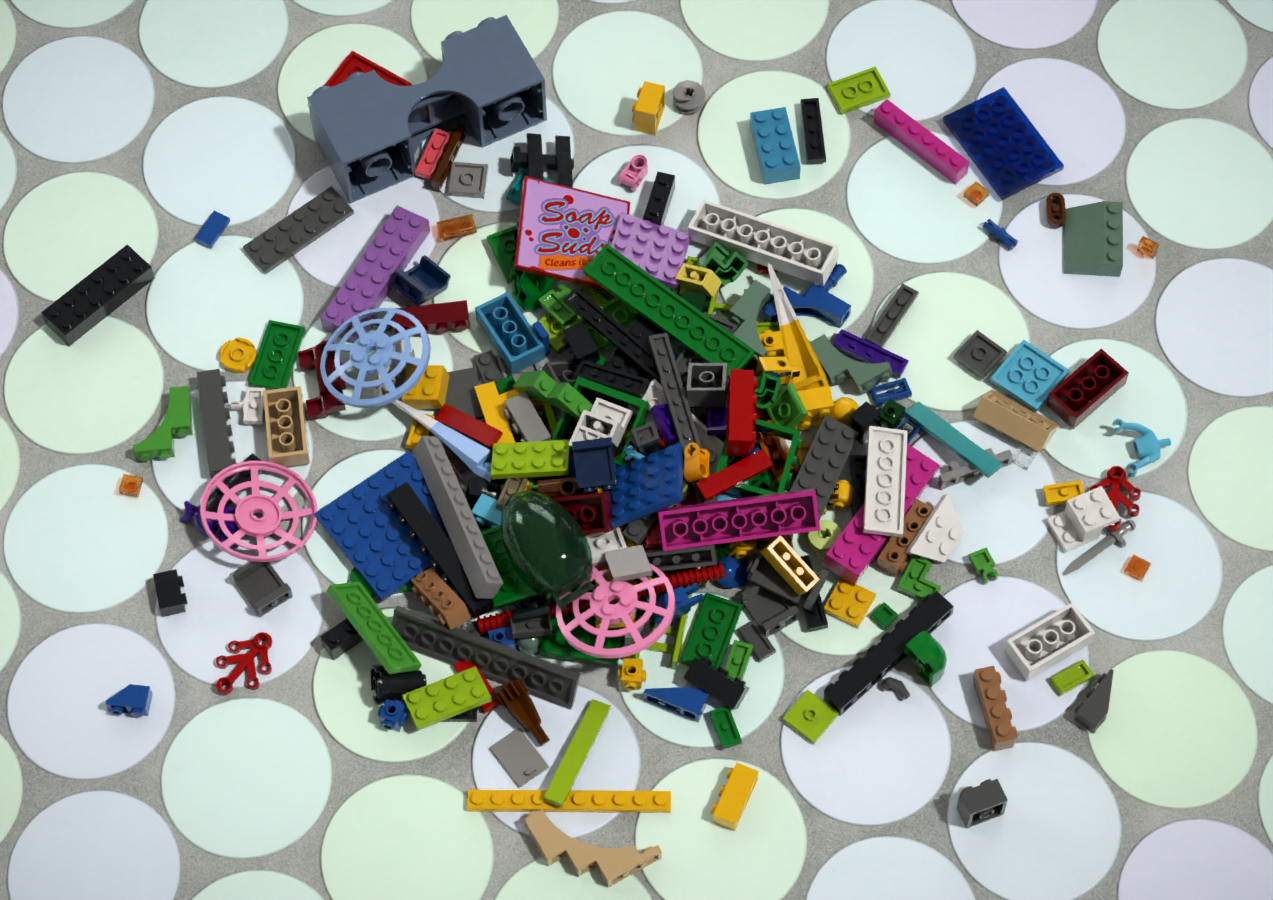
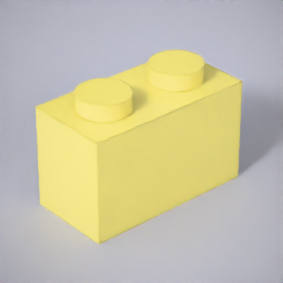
[675,263,722,297]

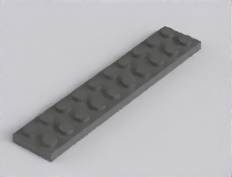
[392,606,581,709]

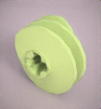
[808,520,842,557]

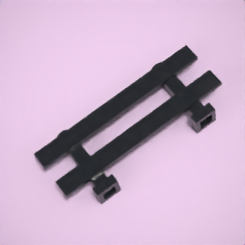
[510,133,574,248]

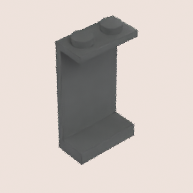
[746,541,829,611]

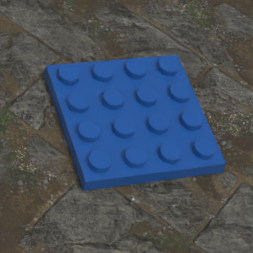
[611,442,684,528]

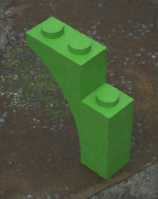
[513,371,593,420]
[133,386,193,462]

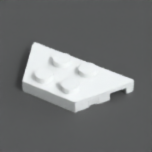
[906,494,964,563]

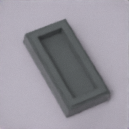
[737,620,776,663]

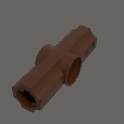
[538,477,598,498]

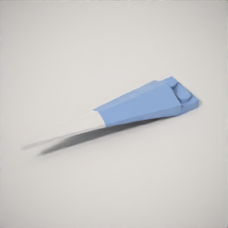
[385,393,496,482]

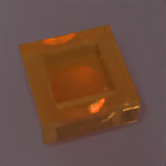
[963,181,990,206]
[1137,236,1159,259]
[119,474,143,497]
[1124,554,1151,582]

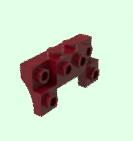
[298,340,346,420]

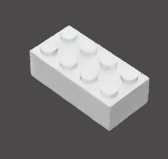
[1005,602,1095,681]

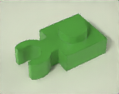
[968,547,998,584]

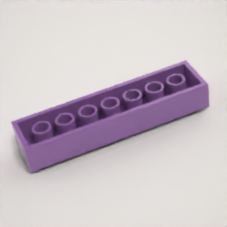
[320,205,430,343]

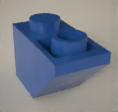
[106,684,153,717]

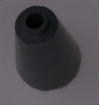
[370,664,427,704]

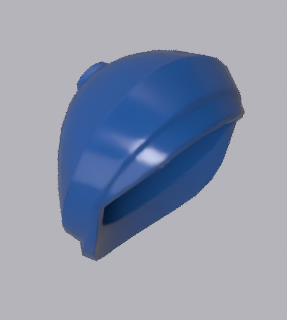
[715,556,749,588]

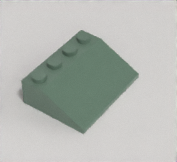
[1064,201,1123,277]

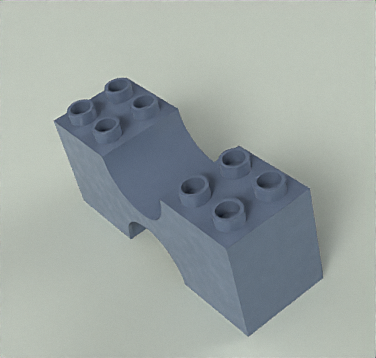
[307,15,547,204]

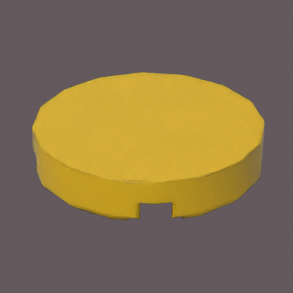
[219,338,257,373]

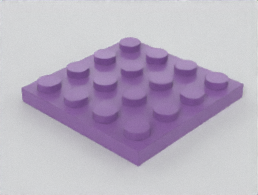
[611,212,691,290]

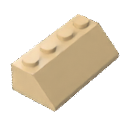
[973,390,1059,452]

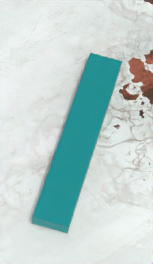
[905,402,1002,478]

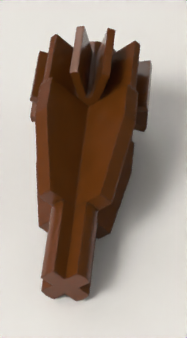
[495,678,550,746]

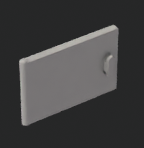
[489,727,549,788]

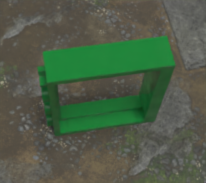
[551,376,651,467]
[715,419,802,498]

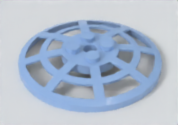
[320,308,431,408]

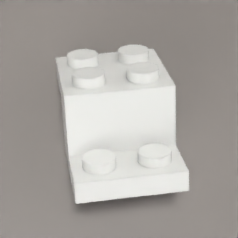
[568,397,633,448]
[1046,486,1120,553]

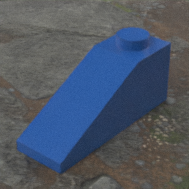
[644,687,708,722]

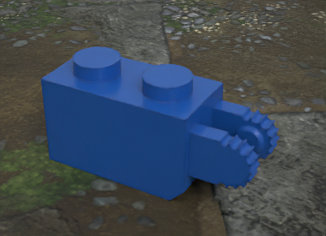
[646,584,704,628]

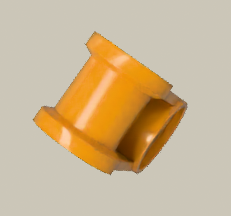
[683,442,710,483]

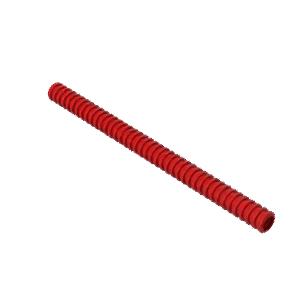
[477,562,726,635]

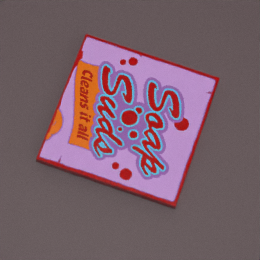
[514,176,630,291]

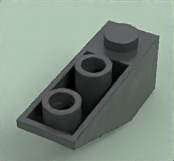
[1074,669,1114,734]

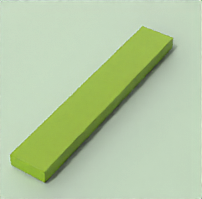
[544,699,611,807]

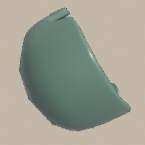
[514,636,543,656]

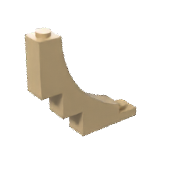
[524,810,662,888]

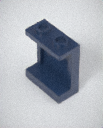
[391,255,451,306]
[572,437,618,494]

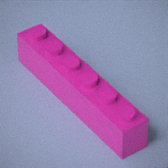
[873,99,969,185]

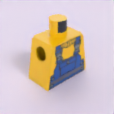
[755,357,800,386]

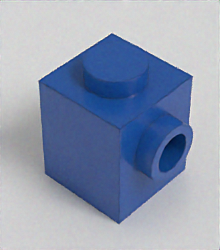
[486,626,516,650]

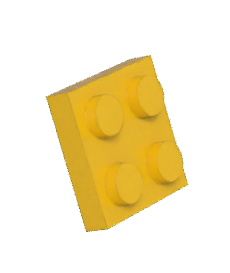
[824,578,876,628]

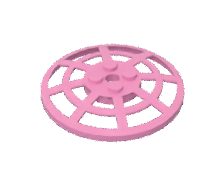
[200,461,317,562]
[556,561,675,659]

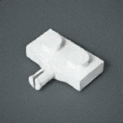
[231,387,266,425]

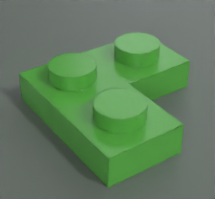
[897,555,941,601]

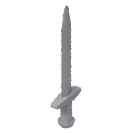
[1063,520,1136,575]

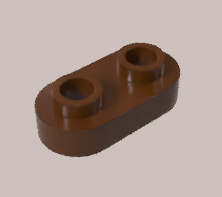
[1046,193,1066,228]

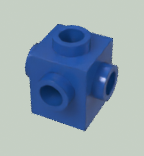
[378,699,408,732]

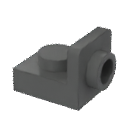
[631,421,661,453]

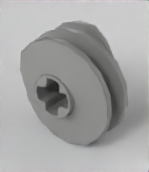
[673,80,705,114]

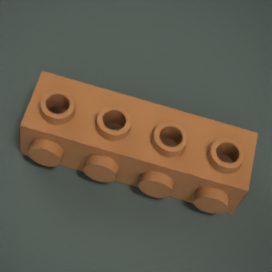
[876,499,934,578]
[411,568,471,630]
[973,666,1017,751]

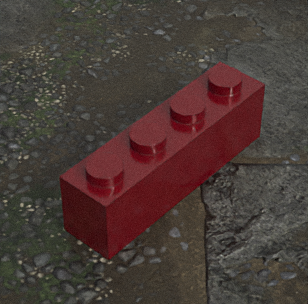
[393,300,470,335]

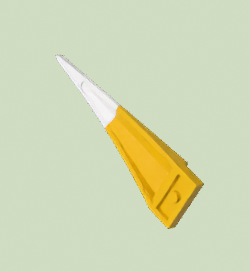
[767,263,832,393]

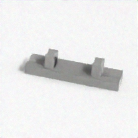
[938,448,1013,490]

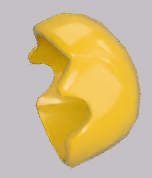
[833,397,859,426]

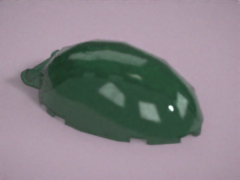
[500,490,596,610]

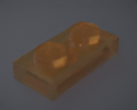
[436,214,477,241]

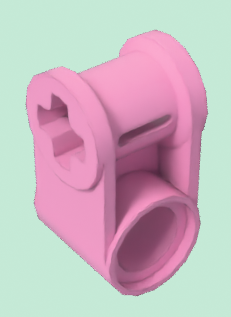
[618,155,648,191]

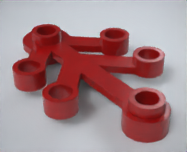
[1090,466,1141,532]
[216,632,272,695]

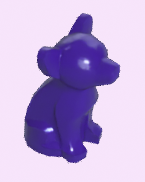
[180,501,218,539]

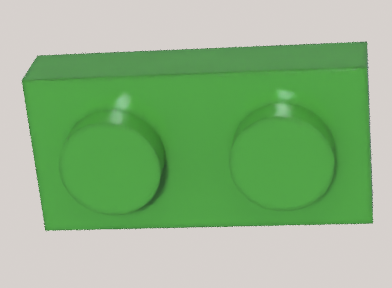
[725,640,754,679]

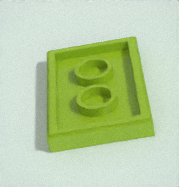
[826,66,891,115]

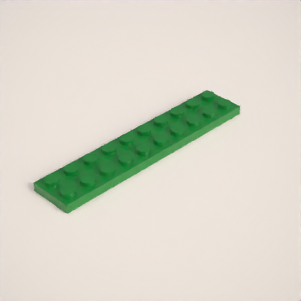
[583,244,755,379]

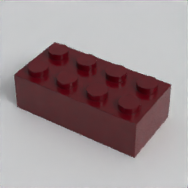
[1046,349,1129,429]
[528,491,614,537]

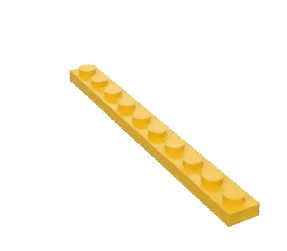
[467,790,671,813]

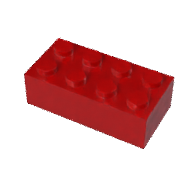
[725,369,757,457]

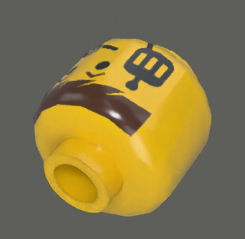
[828,479,854,510]

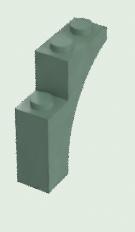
[728,279,771,362]
[810,334,893,394]

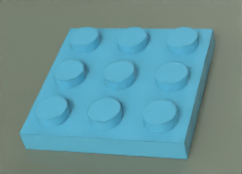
[990,339,1070,412]

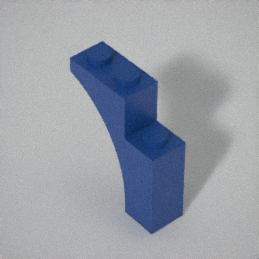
[763,284,851,328]

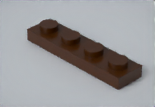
[430,123,466,192]

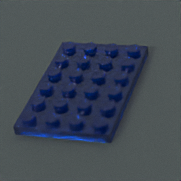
[943,87,1064,200]

